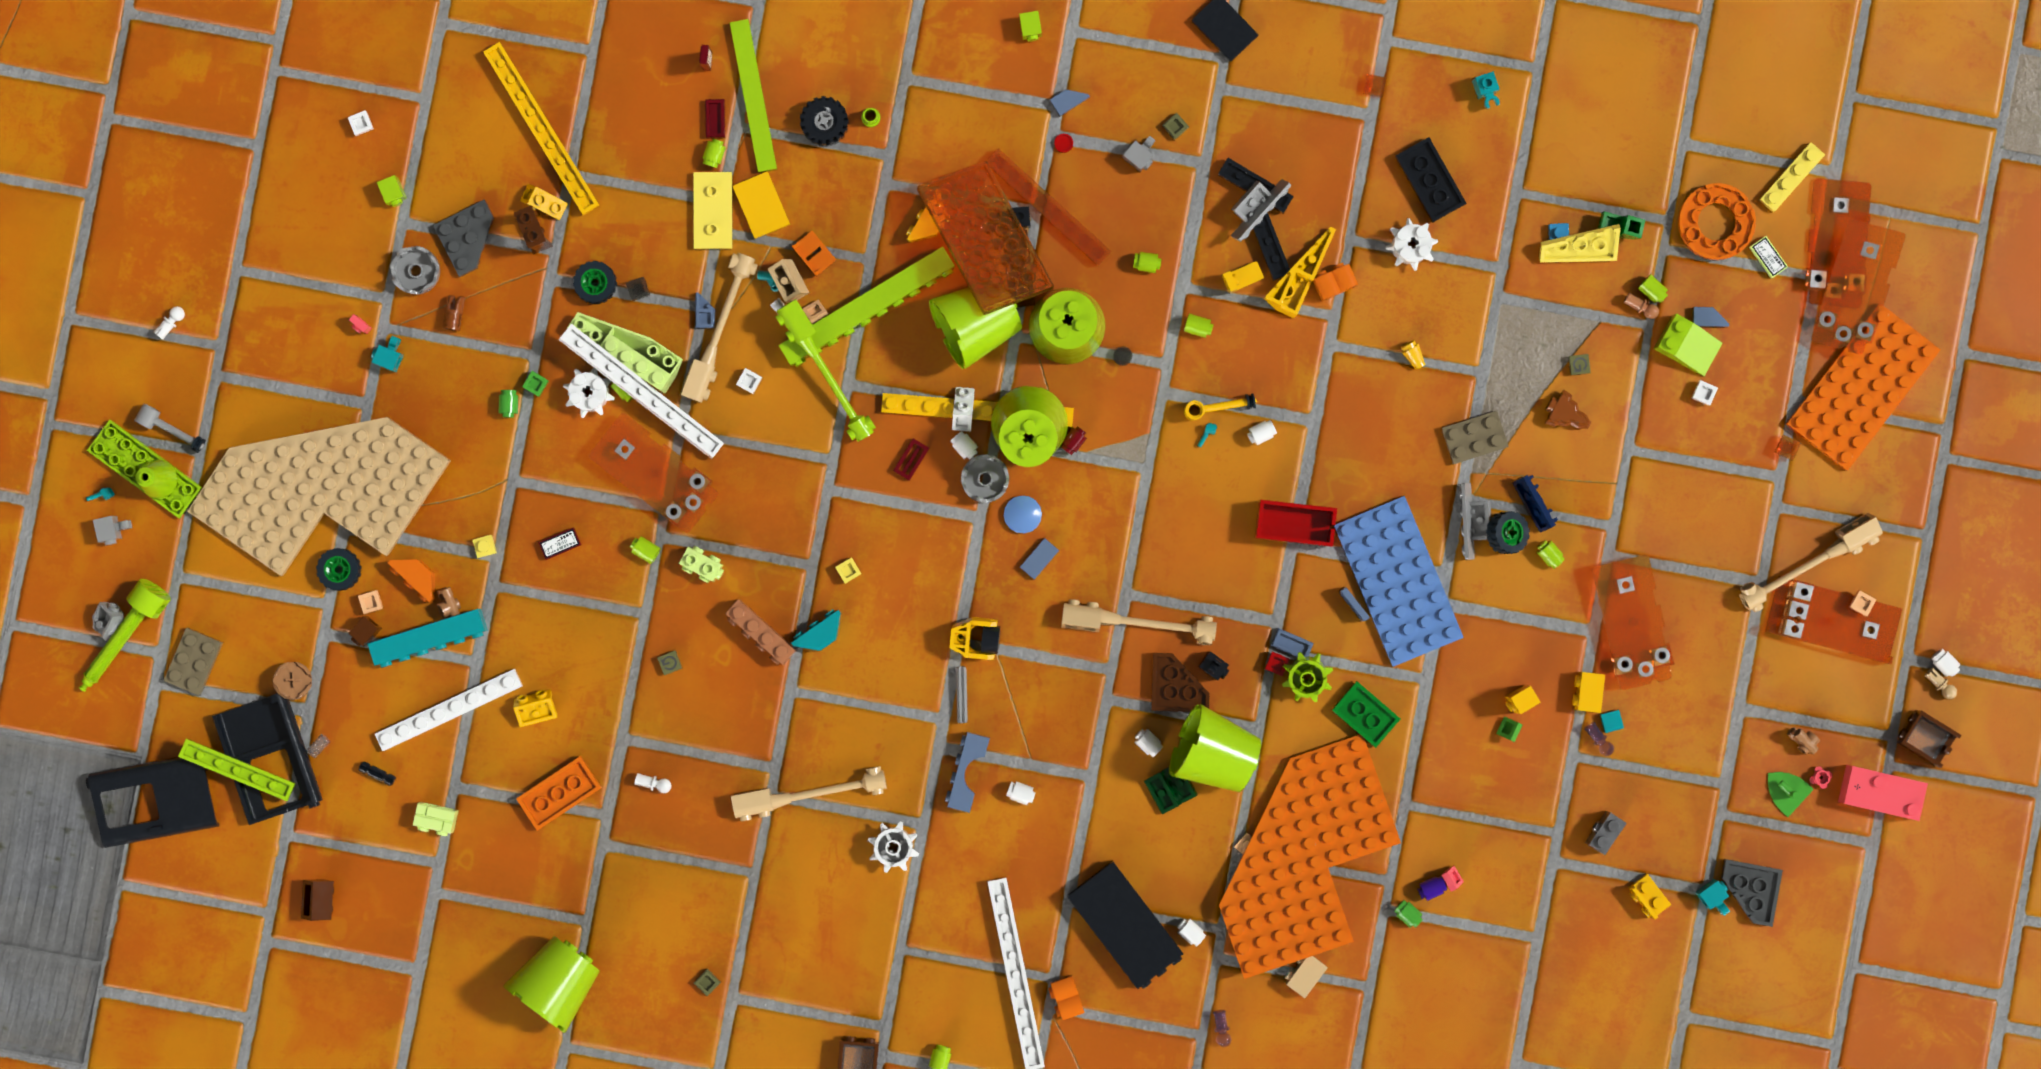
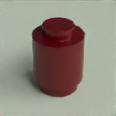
[1060,426,1087,455]

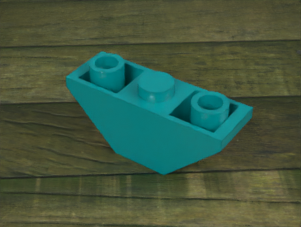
[791,609,841,651]

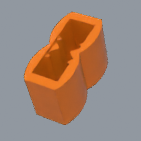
[1313,263,1358,301]
[1048,975,1085,1020]

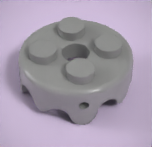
[390,246,440,295]
[961,454,1009,503]

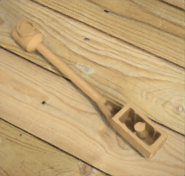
[680,253,758,403]
[1739,513,1883,612]
[1061,599,1217,645]
[731,766,887,821]

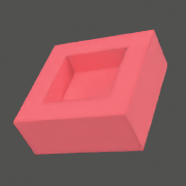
[349,314,372,334]
[1441,866,1464,892]

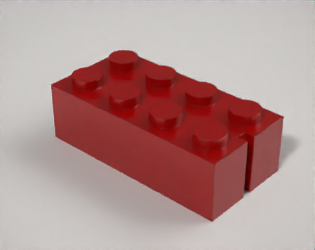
[1255,500,1337,547]

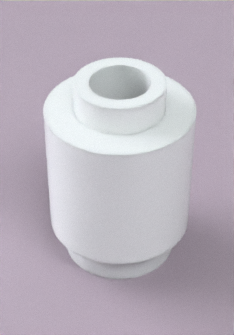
[1247,420,1277,445]
[951,431,978,460]
[1931,648,1960,677]
[1135,729,1163,757]
[1006,781,1036,805]
[1177,918,1206,947]

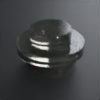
[1113,346,1132,366]

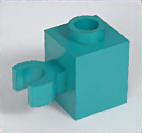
[1472,71,1500,109]
[371,336,404,373]
[1695,879,1730,916]

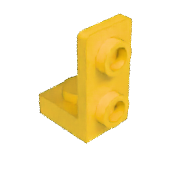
[520,184,568,220]
[1221,261,1264,294]

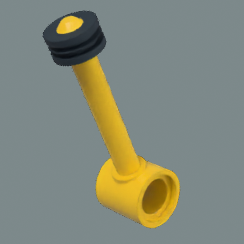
[1184,393,1257,421]

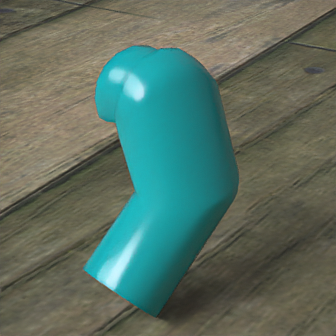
[757,270,779,292]

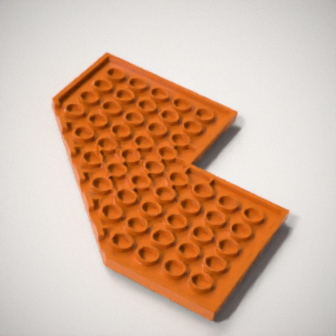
[1219,735,1401,979]

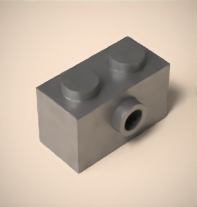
[1585,811,1627,855]

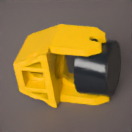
[949,617,1000,660]

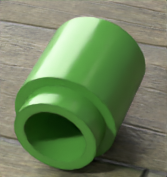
[499,390,518,418]
[1394,900,1423,928]

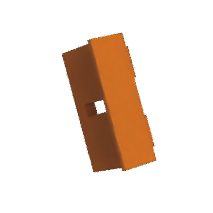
[791,231,836,277]

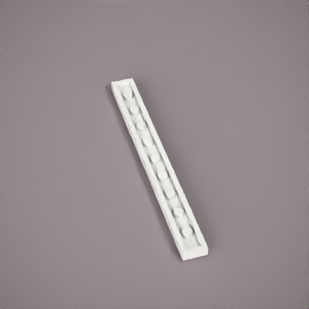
[559,324,724,459]
[988,877,1045,1069]

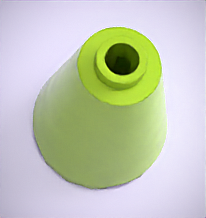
[136,460,178,498]

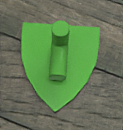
[1768,772,1814,817]

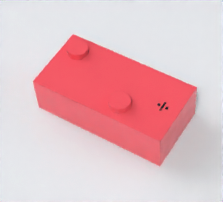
[1838,765,1928,821]

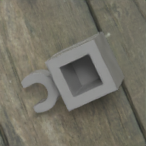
[1123,136,1155,172]
[93,516,133,546]

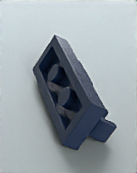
[1512,475,1558,533]

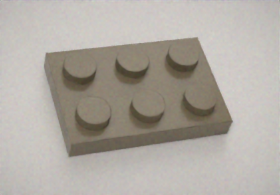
[1441,411,1509,465]
[164,628,223,696]

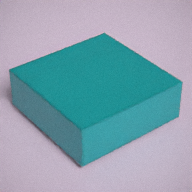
[1599,710,1624,733]

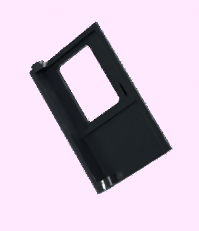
[212,693,323,825]
[86,757,219,848]

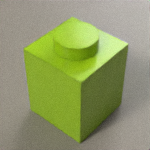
[1019,11,1042,42]
[377,175,407,207]

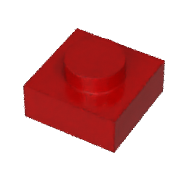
[1264,651,1290,677]

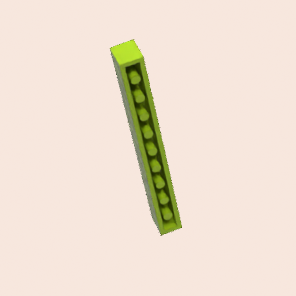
[779,246,955,367]

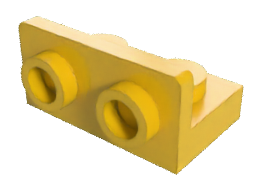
[513,690,557,727]
[1628,873,1671,919]

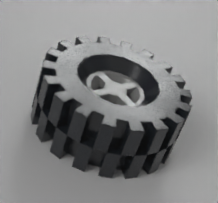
[800,96,849,147]

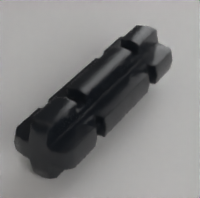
[358,762,396,786]

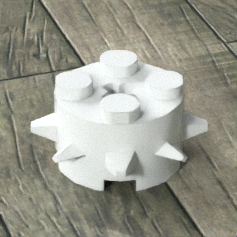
[1386,218,1438,271]
[563,367,615,418]
[868,821,919,873]

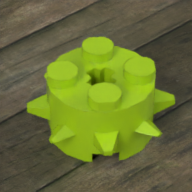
[1282,652,1333,702]

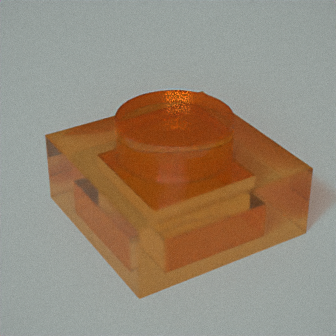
[1363,74,1386,98]
[1774,435,1801,461]

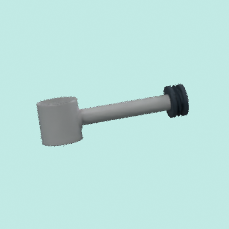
[134,403,206,453]

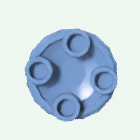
[1004,495,1042,534]

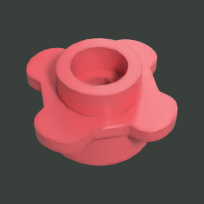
[1810,766,1832,789]

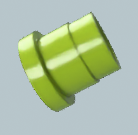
[861,108,881,127]

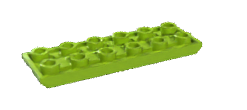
[87,420,202,519]

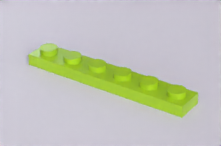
[178,739,296,801]

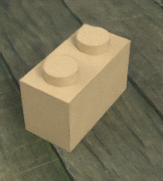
[768,259,810,302]
[1285,956,1328,998]

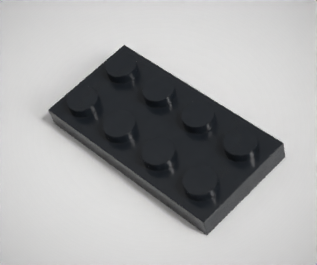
[1395,137,1467,223]

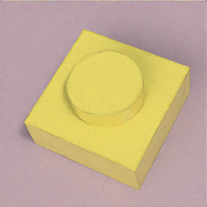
[473,535,497,558]
[835,557,862,584]

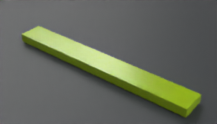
[730,19,777,173]

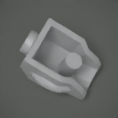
[92,602,124,641]

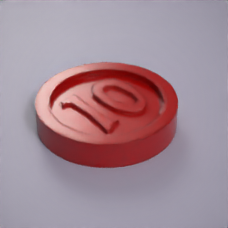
[1054,133,1073,153]

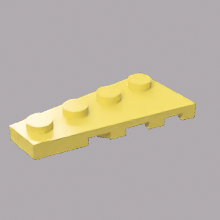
[1539,224,1621,263]

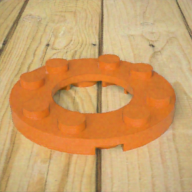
[1678,183,1756,260]

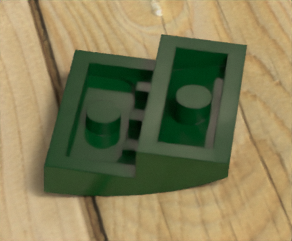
[1144,767,1198,814]

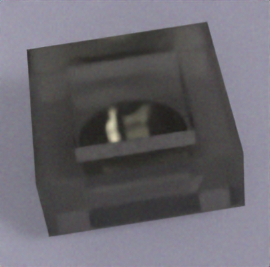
[626,277,650,301]

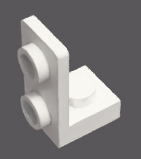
[952,387,975,432]

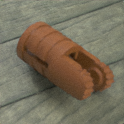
[443,295,465,331]

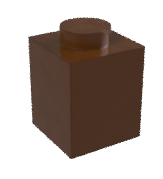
[349,616,382,646]

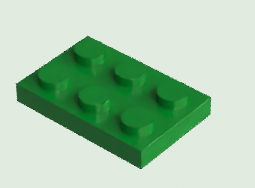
[1332,681,1401,748]

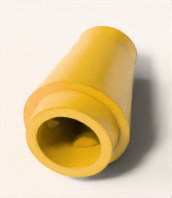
[1401,340,1426,370]

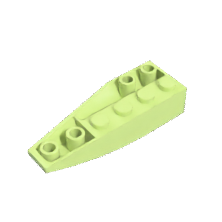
[567,312,683,393]

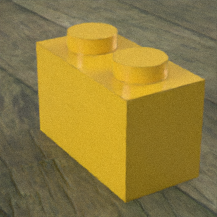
[1572,672,1605,713]
[1505,685,1541,714]

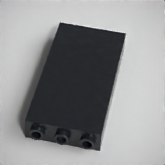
[1067,860,1183,989]

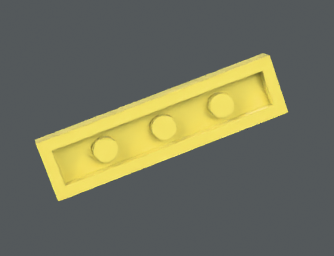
[1759,142,1825,212]

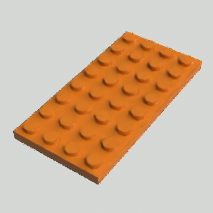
[1785,303,1941,471]

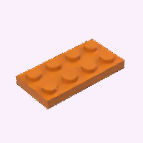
[516,756,602,831]

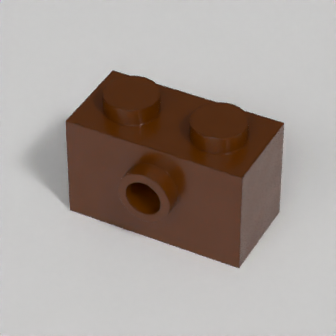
[301,879,334,921]

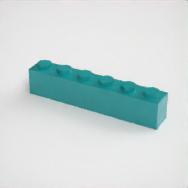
[368,609,488,668]

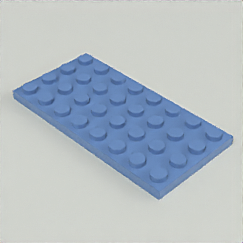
[1334,496,1464,667]

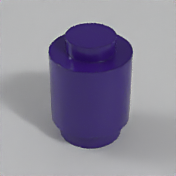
[1417,876,1447,901]

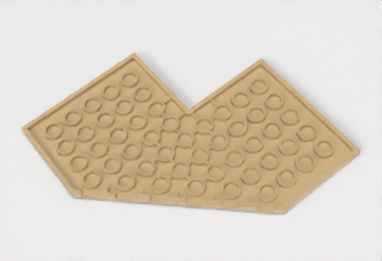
[187,417,451,576]

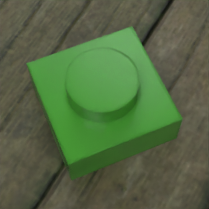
[522,371,549,397]
[1496,716,1523,742]

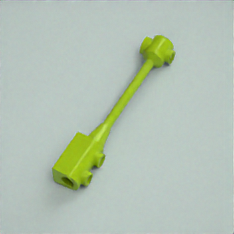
[775,299,876,442]

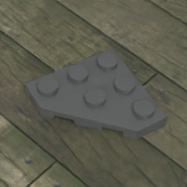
[433,200,494,277]
[1721,859,1783,927]

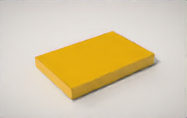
[733,171,790,239]

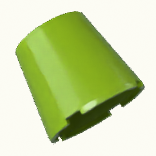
[929,278,1022,369]
[1029,288,1105,364]
[991,386,1068,467]
[1169,704,1261,792]
[503,936,600,1033]

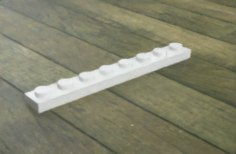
[375,669,523,751]

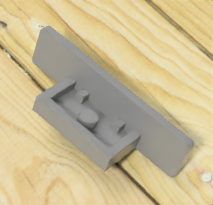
[1231,179,1291,242]
[1459,483,1491,560]

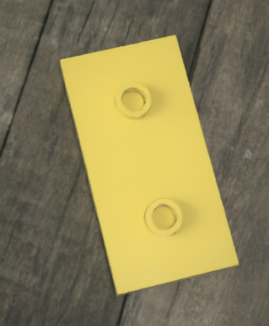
[694,172,732,249]

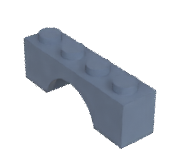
[945,732,990,813]

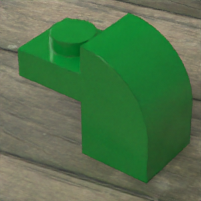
[1598,211,1646,239]

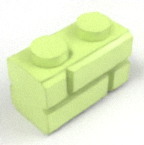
[413,802,459,836]

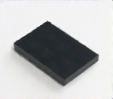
[1192,0,1259,62]

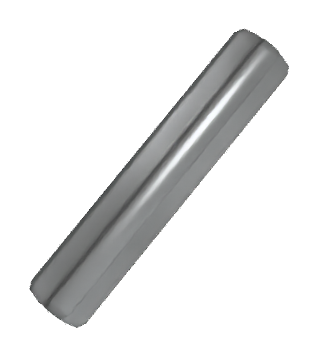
[956,666,968,723]

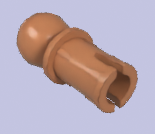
[1623,293,1659,319]

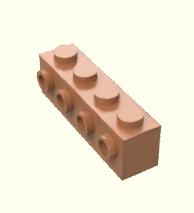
[725,599,797,665]

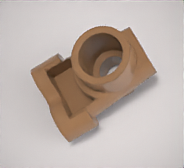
[437,587,461,618]
[1787,727,1820,755]

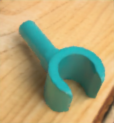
[1197,423,1217,447]
[86,487,115,501]

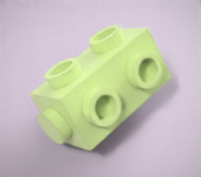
[679,545,724,583]

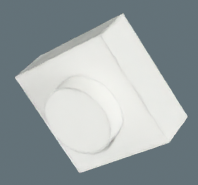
[348,110,374,136]
[736,368,762,394]
[1691,380,1718,406]

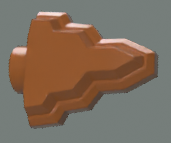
[1545,390,1591,429]

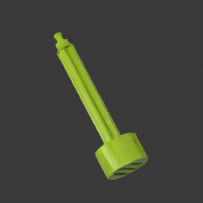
[79,579,171,692]

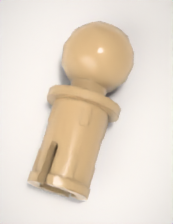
[1924,667,1957,700]

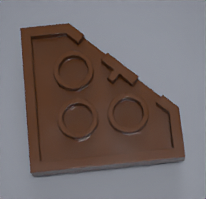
[1151,653,1210,712]

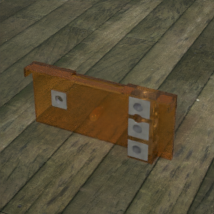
[1765,576,1902,664]

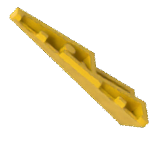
[1264,227,1336,319]

